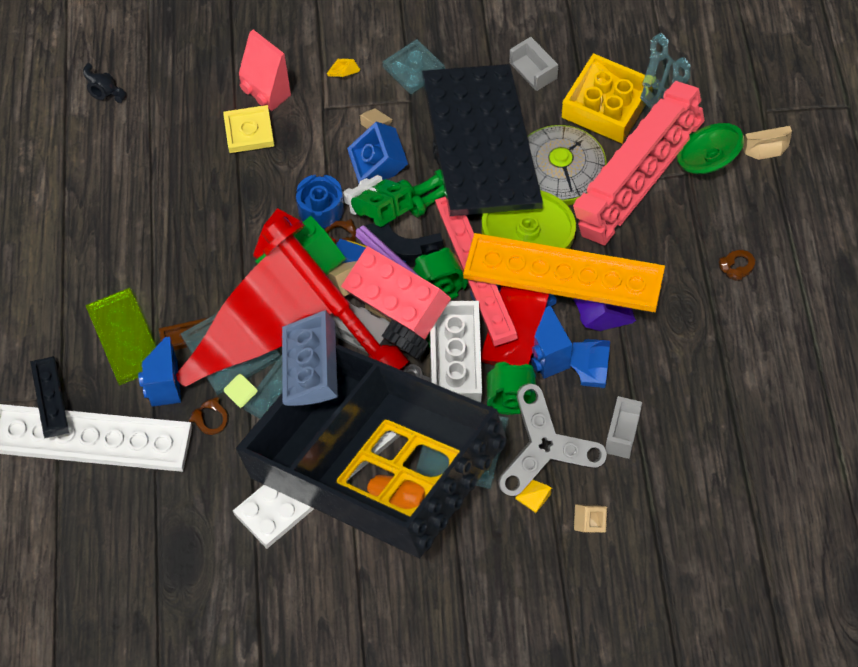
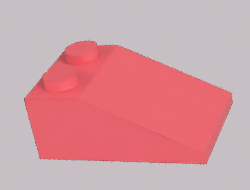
[239,30,291,111]

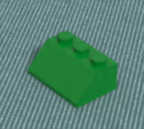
[255,216,346,275]

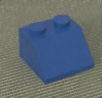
[347,122,408,184]
[531,306,572,379]
[138,337,181,407]

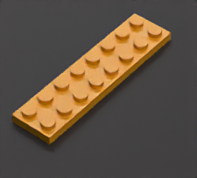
[463,233,665,312]

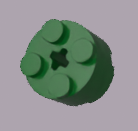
[413,248,468,301]
[486,362,536,415]

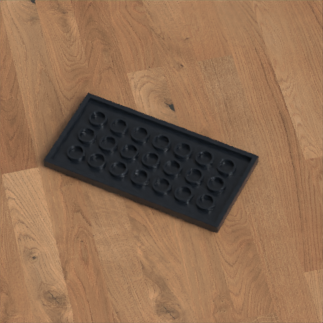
[422,64,543,216]

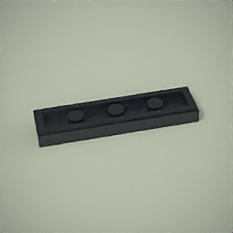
[30,356,69,439]

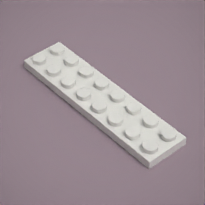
[0,404,192,472]
[233,431,401,549]

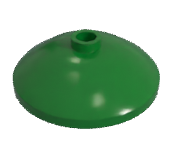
[677,123,744,174]

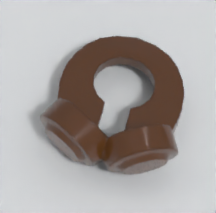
[719,250,755,281]

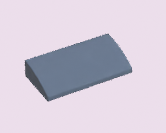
[282,310,337,406]

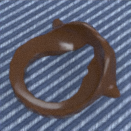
[325,219,356,244]
[189,397,228,435]

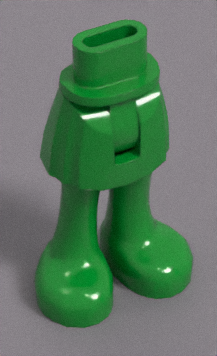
[397,169,445,217]

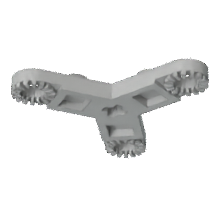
[498,384,607,496]

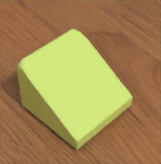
[224,374,258,408]

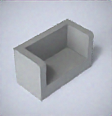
[509,37,558,91]
[605,396,642,459]

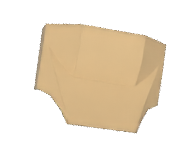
[743,126,792,160]

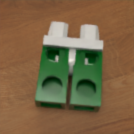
[342,175,413,227]

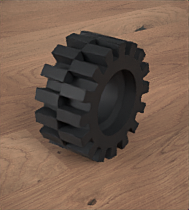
[382,320,429,360]

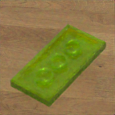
[85,288,156,385]

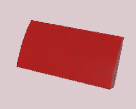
[481,285,549,366]

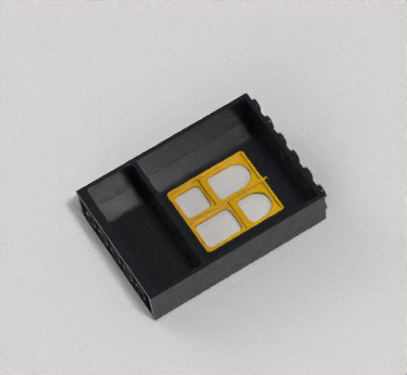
[235,344,507,559]

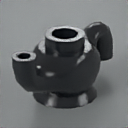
[83,63,126,103]

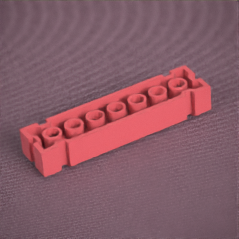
[573,81,705,246]

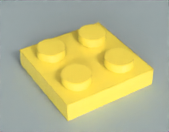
[223,105,274,153]

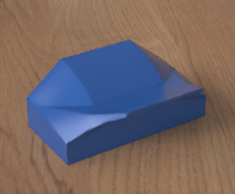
[570,339,610,388]

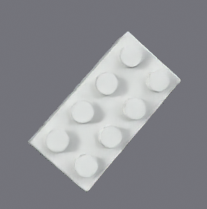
[430,301,482,402]

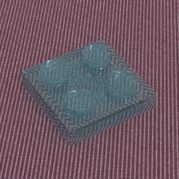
[383,39,445,94]

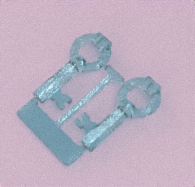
[640,33,691,109]

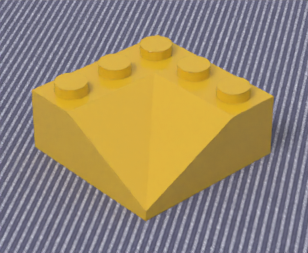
[562,53,654,144]

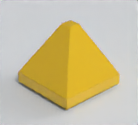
[327,59,360,77]
[516,480,552,513]

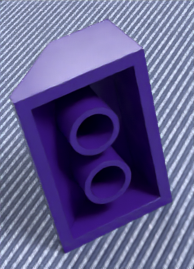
[573,298,636,331]

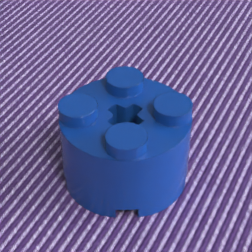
[296,175,344,230]

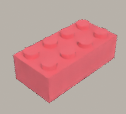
[341,246,451,340]

